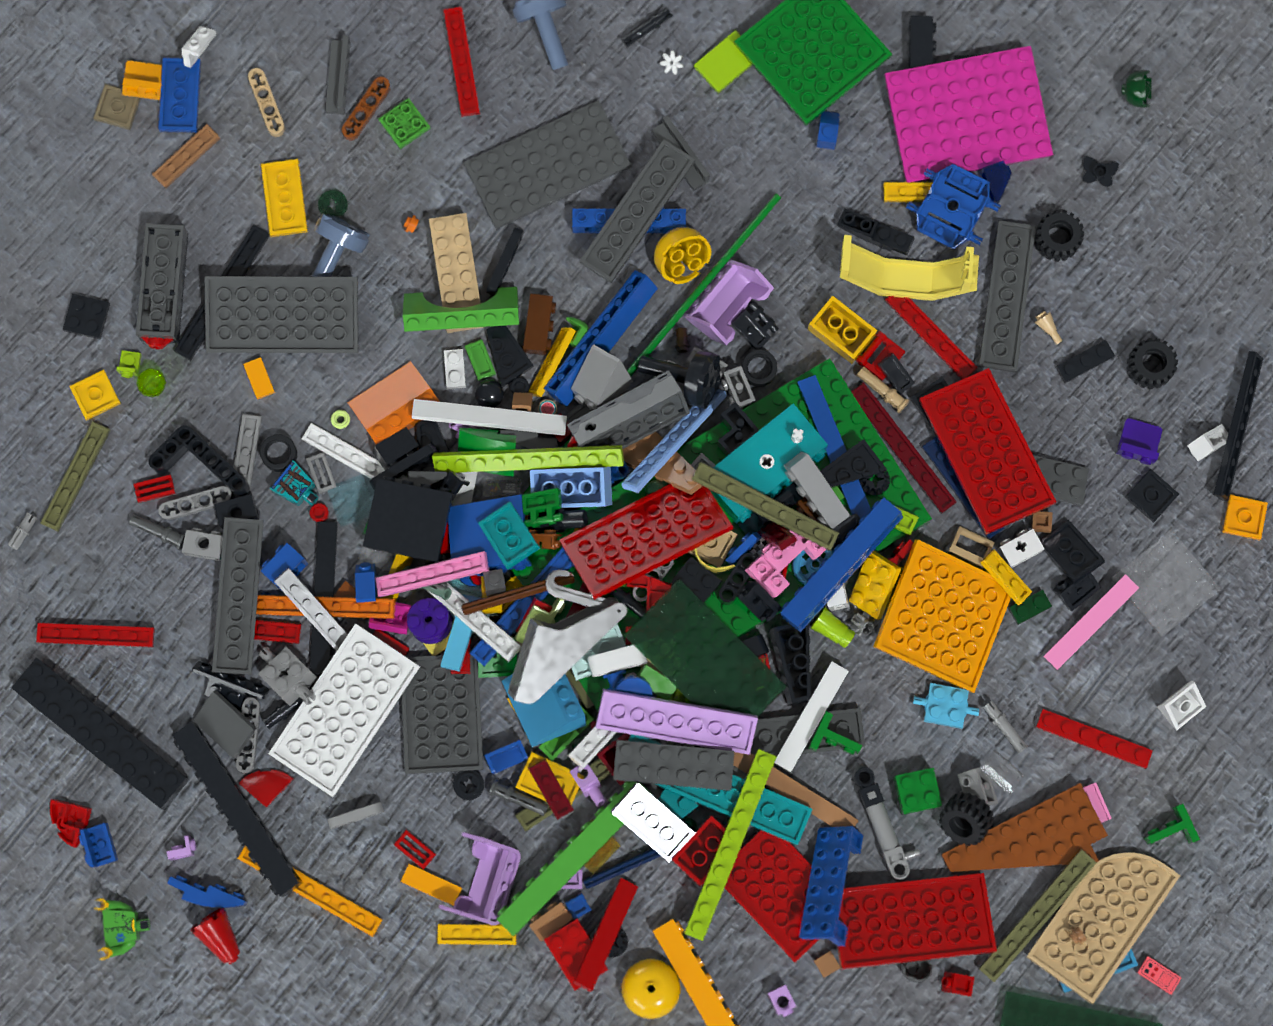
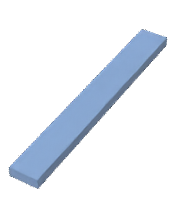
[621,389,727,493]

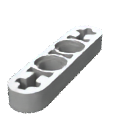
[159,486,233,521]
[236,698,261,774]

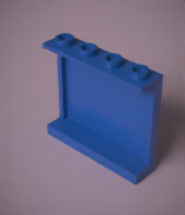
[448,494,532,579]

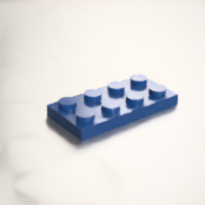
[159,58,201,133]

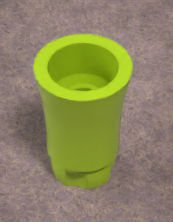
[810,607,855,648]

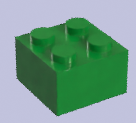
[893,768,942,815]

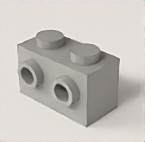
[721,366,756,410]
[957,766,998,806]

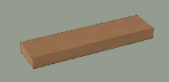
[152,124,220,189]

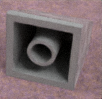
[571,345,633,410]

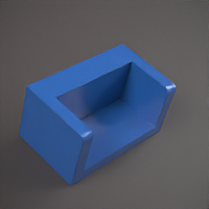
[484,740,528,775]

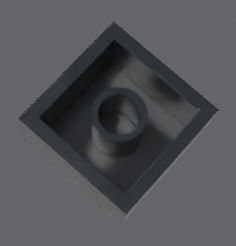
[670,557,721,614]

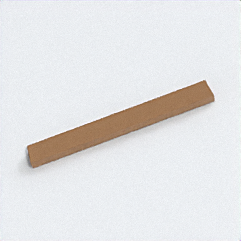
[718,749,859,827]

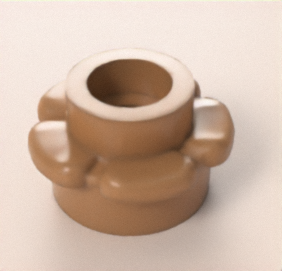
[1069,926,1087,945]

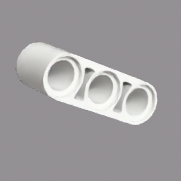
[588,643,647,677]

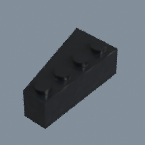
[769,622,811,706]

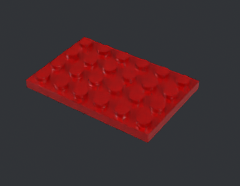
[724,830,819,963]

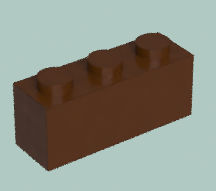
[523,294,556,356]

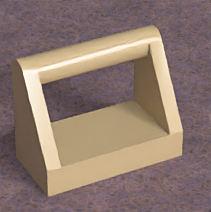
[947,526,995,570]

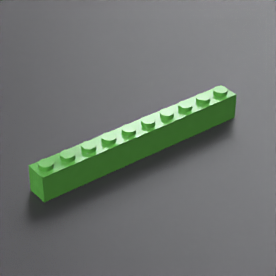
[497,781,653,936]

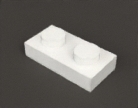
[444,349,466,389]

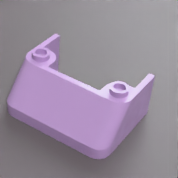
[439,832,521,926]

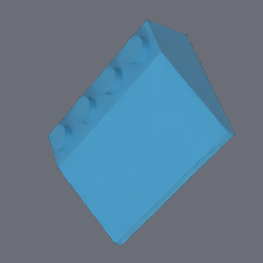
[502,674,586,747]

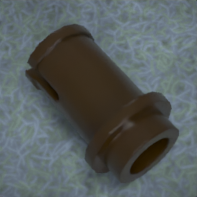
[675,328,690,353]

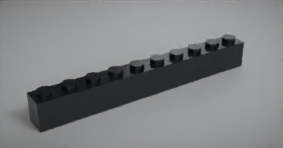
[173,722,303,897]

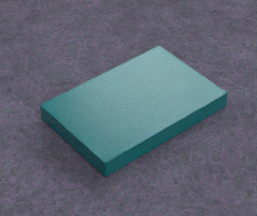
[478,501,540,570]

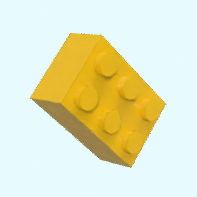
[807,295,877,364]

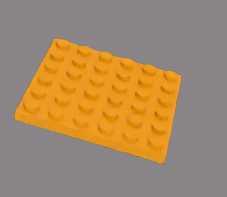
[873,539,1011,693]

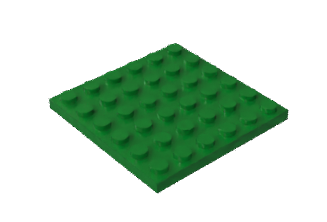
[734,0,892,126]

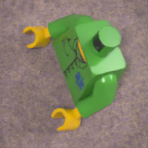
[94,898,150,961]

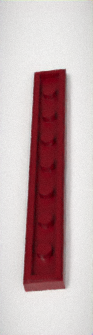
[851,382,957,514]

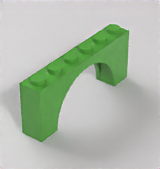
[403,287,519,332]

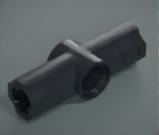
[528,508,588,533]

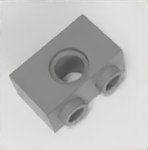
[182,528,223,561]

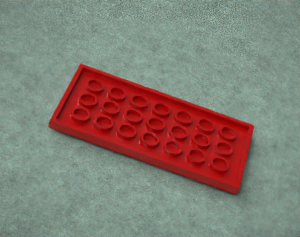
[919,368,1056,534]
[559,484,733,600]
[837,873,997,970]

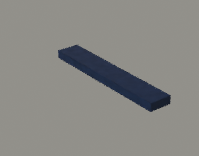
[921,436,1005,539]

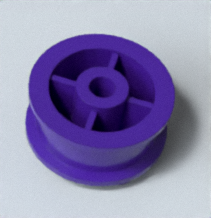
[407,598,453,644]

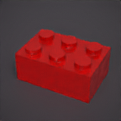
[671,816,726,887]
[544,919,608,991]

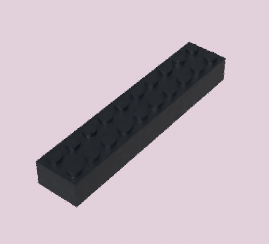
[11,658,189,811]

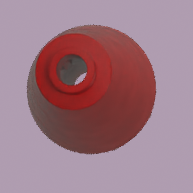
[190,908,241,965]

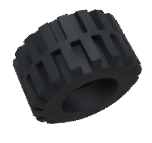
[1034,210,1084,261]
[1126,338,1178,389]
[939,792,994,846]

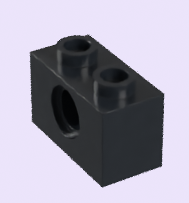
[214,494,259,529]

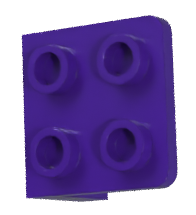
[1116,418,1162,465]

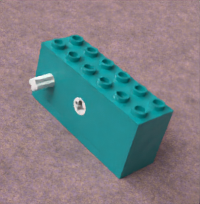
[709,403,828,524]

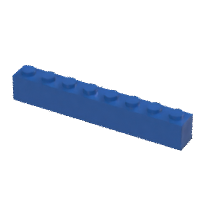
[544,270,658,407]
[780,498,903,632]

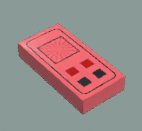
[1137,956,1181,995]

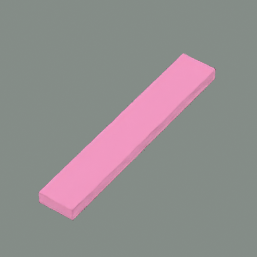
[375,551,489,597]
[1043,574,1139,670]

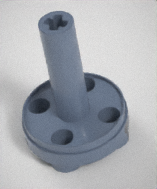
[512,0,568,70]
[312,213,370,277]

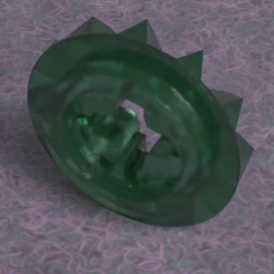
[318,190,348,218]

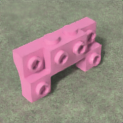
[745,530,826,598]

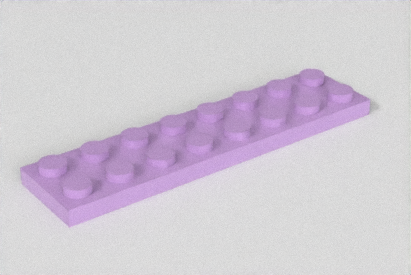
[596,689,758,755]

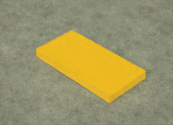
[261,159,308,237]

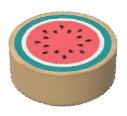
[538,400,557,415]

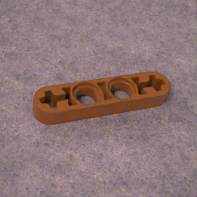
[342,77,390,141]

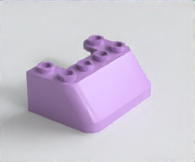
[683,259,774,346]

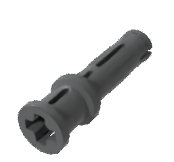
[129,513,185,550]
[489,779,548,816]

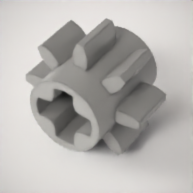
[850,612,875,636]

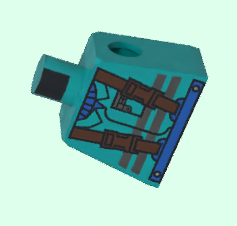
[270,460,319,506]

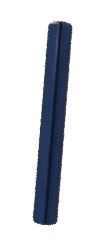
[583,848,661,889]

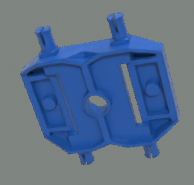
[906,164,1001,250]

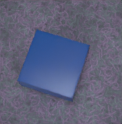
[565,893,592,920]

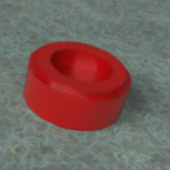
[309,503,329,523]

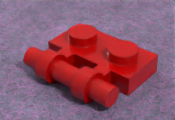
[888,539,913,565]

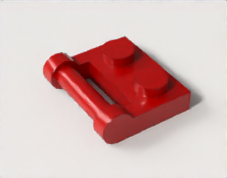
[856,331,906,382]

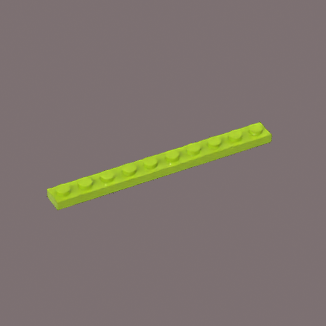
[432,445,624,473]
[684,749,776,941]

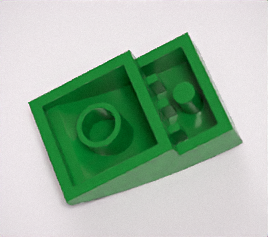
[458,427,517,477]

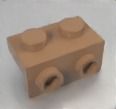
[529,902,572,941]

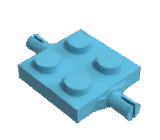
[913,683,979,729]

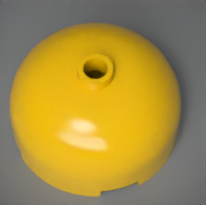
[654,227,711,284]
[621,959,681,1019]

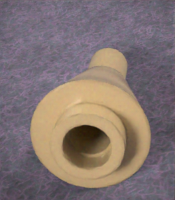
[1035,311,1063,345]

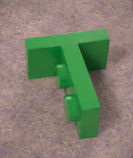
[809,711,863,755]
[1144,804,1200,845]

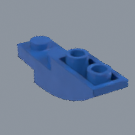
[167,875,247,908]

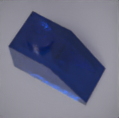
[980,160,1012,203]

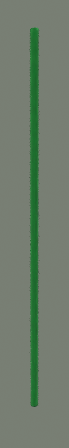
[523,194,781,494]

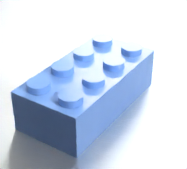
[530,467,612,508]

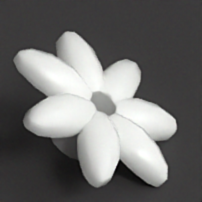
[660,50,683,74]

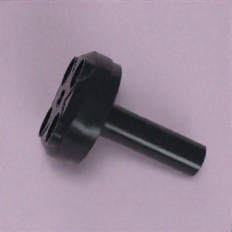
[638,351,721,409]

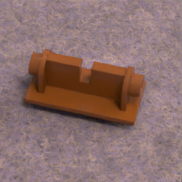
[529,530,562,550]

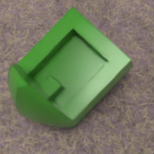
[566,317,588,347]

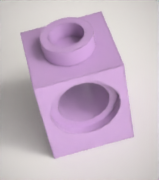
[767,985,796,1017]

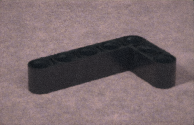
[148,425,250,496]

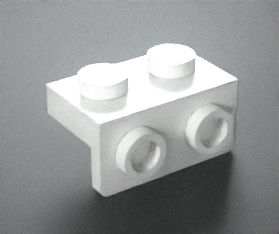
[182,26,216,68]

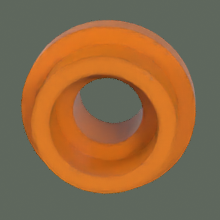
[403,215,419,233]

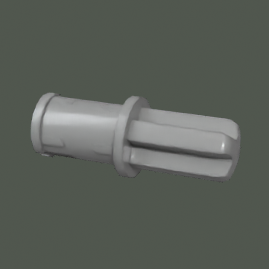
[8,512,38,550]

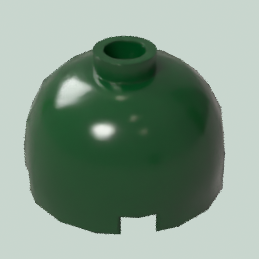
[1121,70,1152,108]

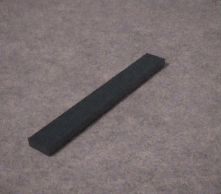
[174,224,270,361]
[1213,351,1263,501]
[310,522,338,676]

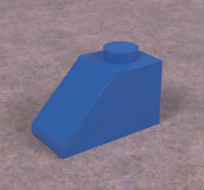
[816,111,840,150]
[355,562,377,603]

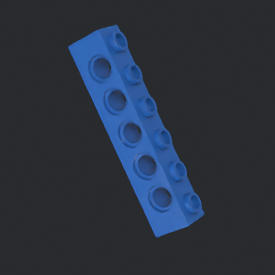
[572,209,686,233]

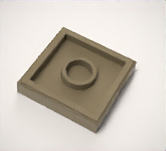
[94,84,141,130]

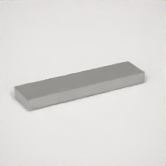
[234,414,262,492]

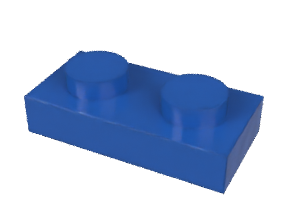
[726,532,762,565]

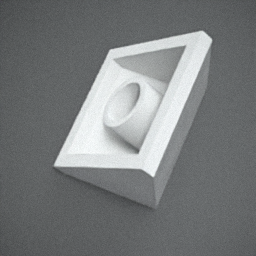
[1157,680,1206,730]

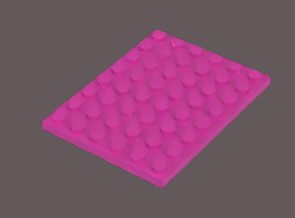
[884,46,1053,183]

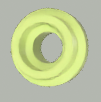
[331,410,350,429]

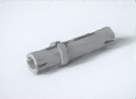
[982,700,1028,754]

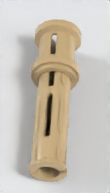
[856,367,910,413]

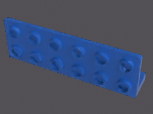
[799,826,864,946]

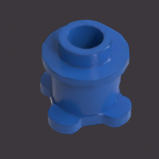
[603,670,626,690]

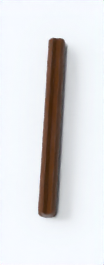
[461,572,574,615]

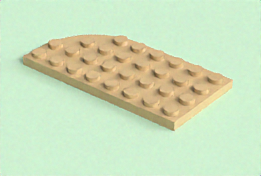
[1026,853,1181,1004]

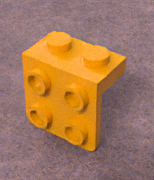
[122,61,162,100]

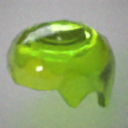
[136,368,166,398]

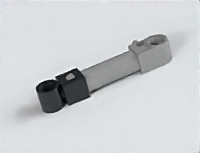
[854,767,920,880]

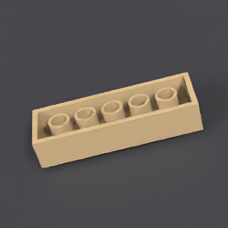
[429,213,484,333]

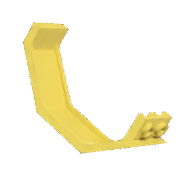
[840,235,979,301]

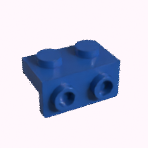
[79,823,118,868]

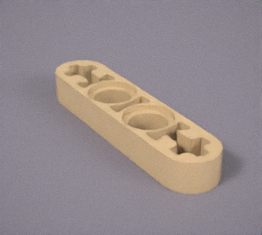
[248,68,285,137]

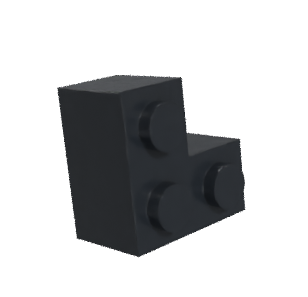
[717,402,759,456]

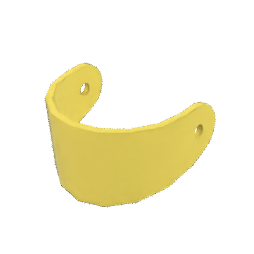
[694,548,735,573]

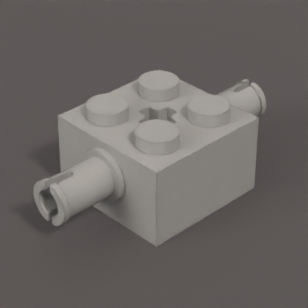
[258,647,318,706]

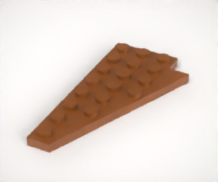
[941,783,1108,872]

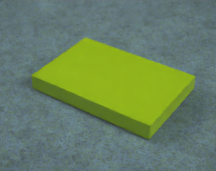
[694,30,752,94]

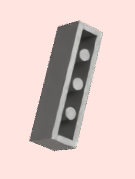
[784,452,850,529]

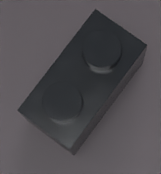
[372,427,419,470]

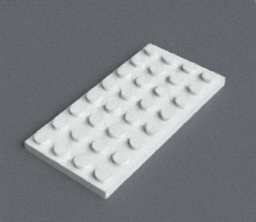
[268,624,420,797]

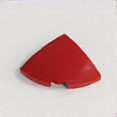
[239,770,294,808]
[50,799,92,848]

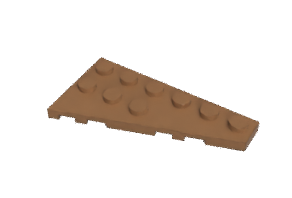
[622,432,702,495]

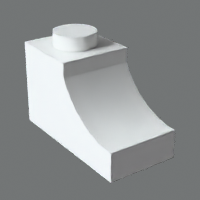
[1187,424,1228,461]

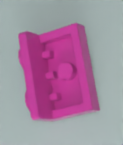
[368,602,412,635]

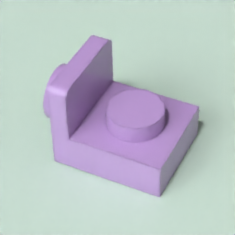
[167,835,196,861]

